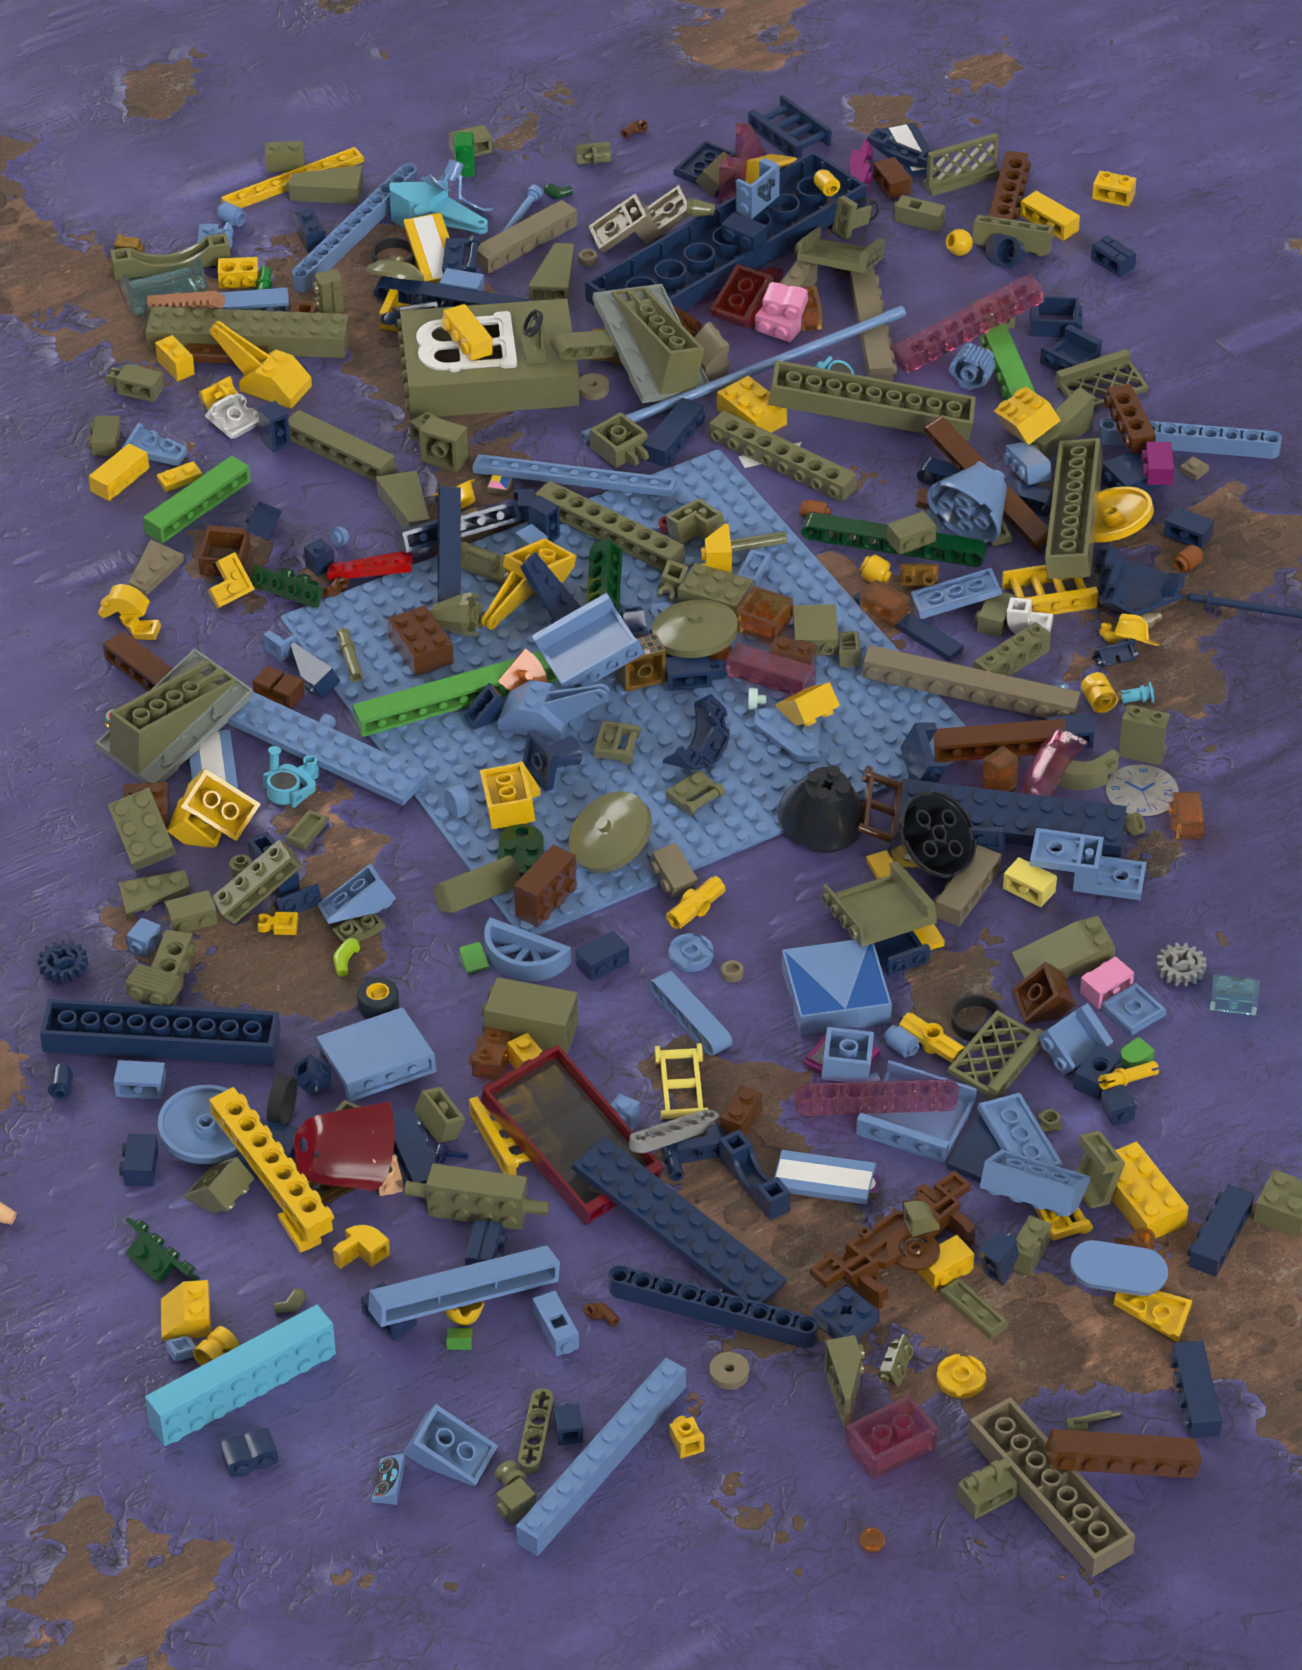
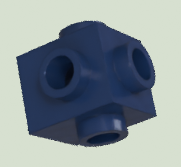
[294,1054,331,1096]

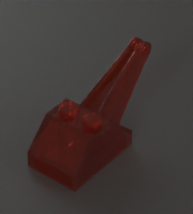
[710,264,784,328]

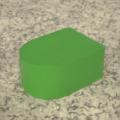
[1121,1037,1155,1069]

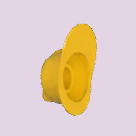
[429,479,475,509]
[1109,613,1160,646]

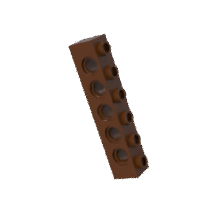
[989,151,1031,221]

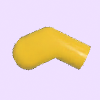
[1099,622,1127,644]

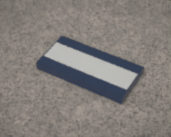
[882,122,940,177]

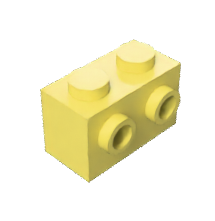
[1003,857,1057,907]

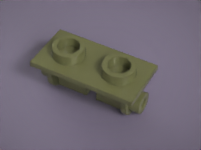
[878,1334,913,1388]

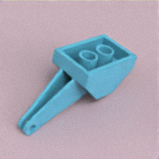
[390,181,488,234]

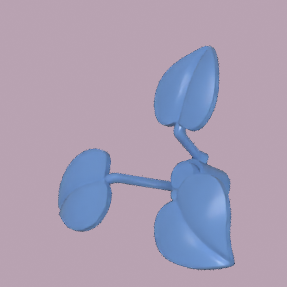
[421,159,493,212]

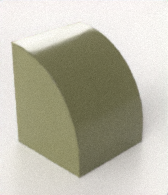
[904,1201,940,1237]

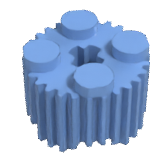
[949,343,995,391]

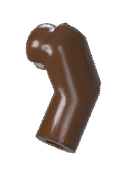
[621,120,648,138]

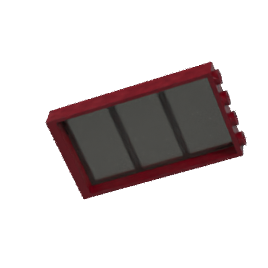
[480,1045,663,1225]

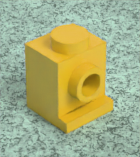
[669,1416,704,1459]

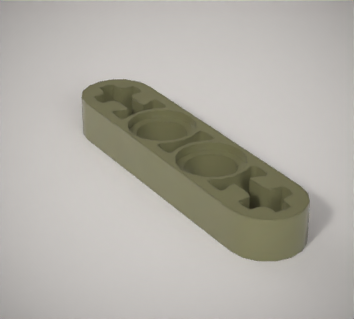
[518,1388,554,1475]

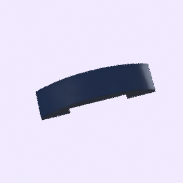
[867,127,942,168]

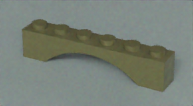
[110,233,231,281]

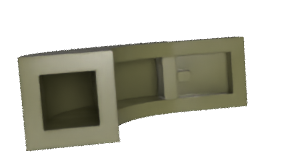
[1039,749,1119,790]

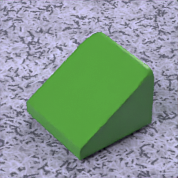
[459,942,489,974]
[446,1328,473,1350]

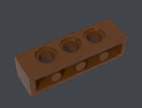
[1104,384,1156,455]

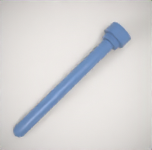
[502,185,543,232]

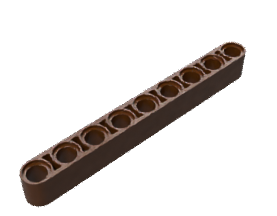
[923,415,1049,552]

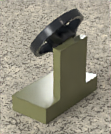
[832,195,879,240]
[520,309,546,364]

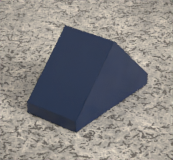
[463,683,502,729]

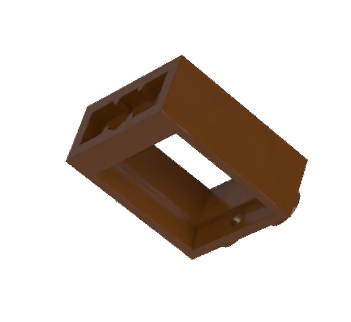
[198,525,251,576]

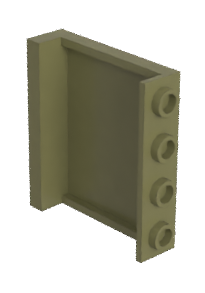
[795,226,886,273]
[822,861,937,947]

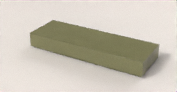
[940,1277,1009,1340]

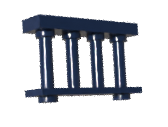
[748,95,832,159]

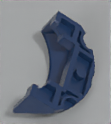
[662,694,730,770]

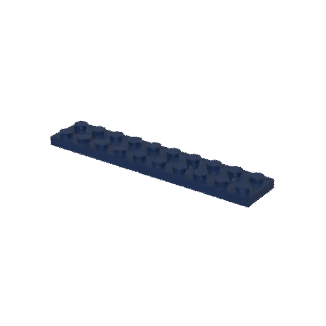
[572,1136,787,1304]

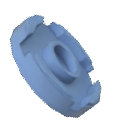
[668,933,714,972]

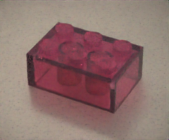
[846,1394,938,1479]

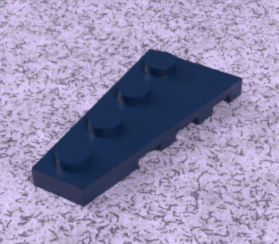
[520,552,581,624]

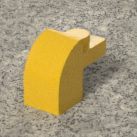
[98,584,150,619]
[333,1225,390,1269]

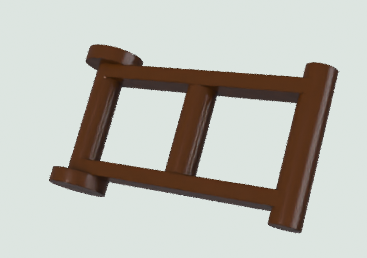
[856,765,904,843]

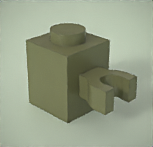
[657,559,688,603]

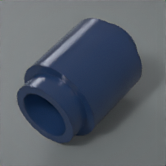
[48,1064,73,1099]

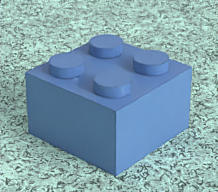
[821,1027,874,1085]

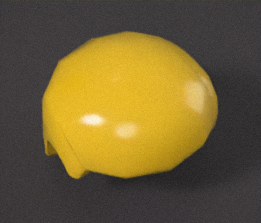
[444,1301,484,1325]

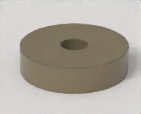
[579,373,609,400]
[710,1352,749,1390]

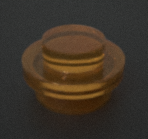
[859,1527,885,1552]

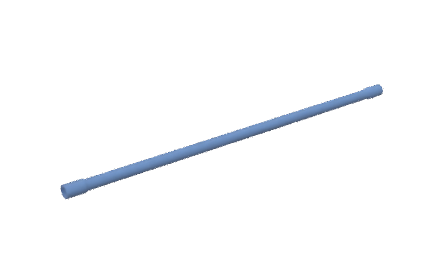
[581,305,906,443]

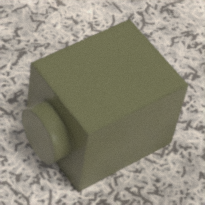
[495,1477,536,1524]

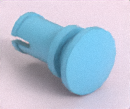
[1121,682,1155,704]

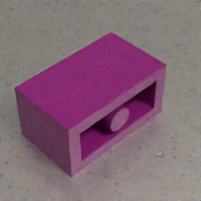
[1142,442,1174,485]

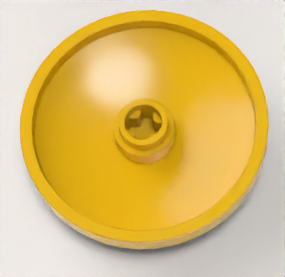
[1094,487,1154,542]

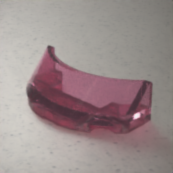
[1021,726,1087,797]

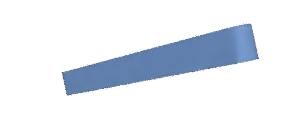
[1098,417,1282,459]

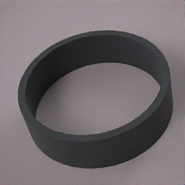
[372,237,415,265]
[951,994,1003,1041]
[267,1074,297,1125]

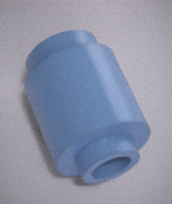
[217,202,246,226]
[884,1025,919,1058]

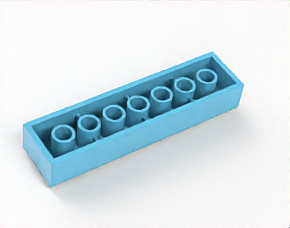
[145,1305,336,1447]

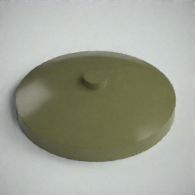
[652,599,738,658]
[569,791,652,873]

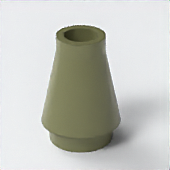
[686,198,715,217]

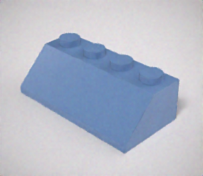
[980,1149,1091,1217]

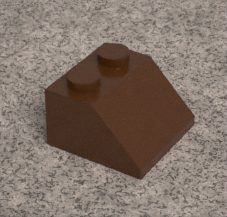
[1012,962,1076,1024]

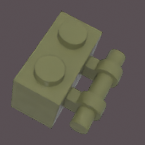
[957,1458,1018,1520]

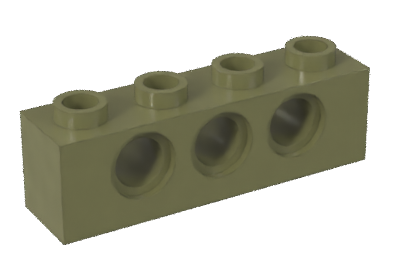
[974,622,1051,676]
[140,930,196,1006]

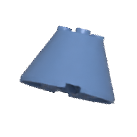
[927,461,1007,543]

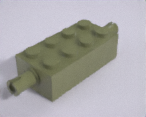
[404,1163,550,1230]

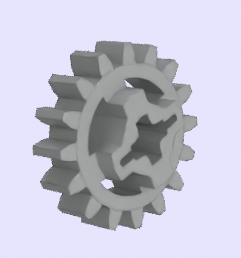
[1156,943,1207,986]

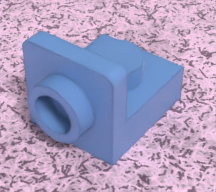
[263,630,297,662]

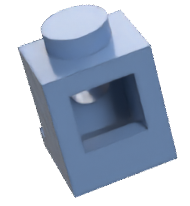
[608,1093,640,1131]

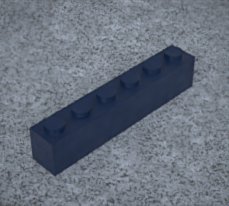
[394,499,521,553]

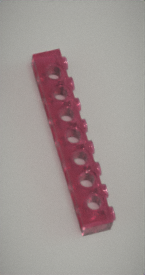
[893,273,1044,374]

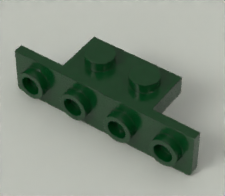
[250,565,323,608]
[125,1217,200,1283]

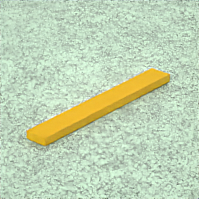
[221,147,364,208]

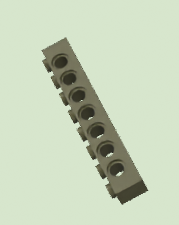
[709,410,857,503]
[535,481,685,572]

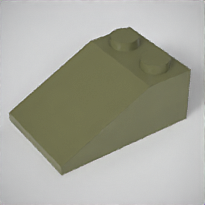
[825,1335,865,1430]

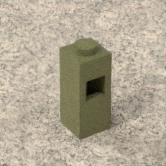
[893,195,946,232]

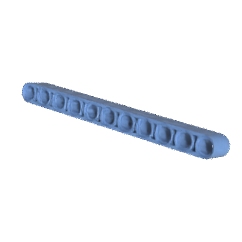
[292,163,418,293]

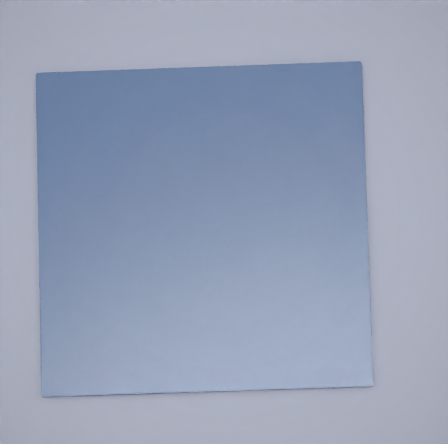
[281,450,965,935]

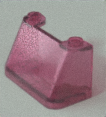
[719,123,767,204]

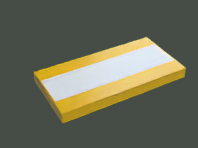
[403,213,450,283]

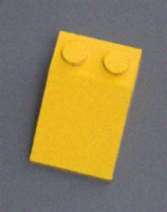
[480,762,536,829]

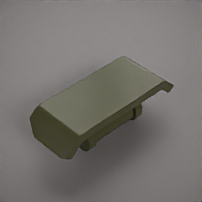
[461,540,509,584]
[433,855,521,913]

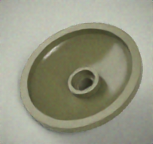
[365,256,424,281]

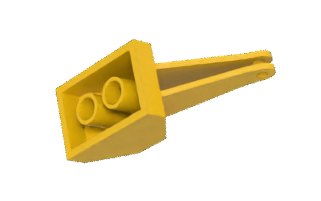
[210,321,312,409]
[481,538,577,630]

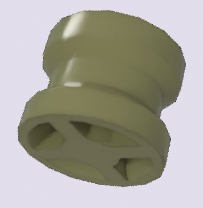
[494,1460,527,1488]

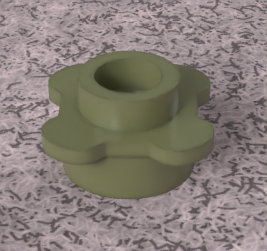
[1038,1109,1063,1132]

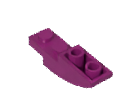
[849,140,874,194]

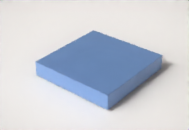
[1101,983,1167,1036]

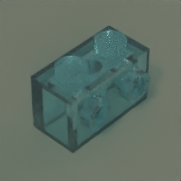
[1210,974,1260,1015]

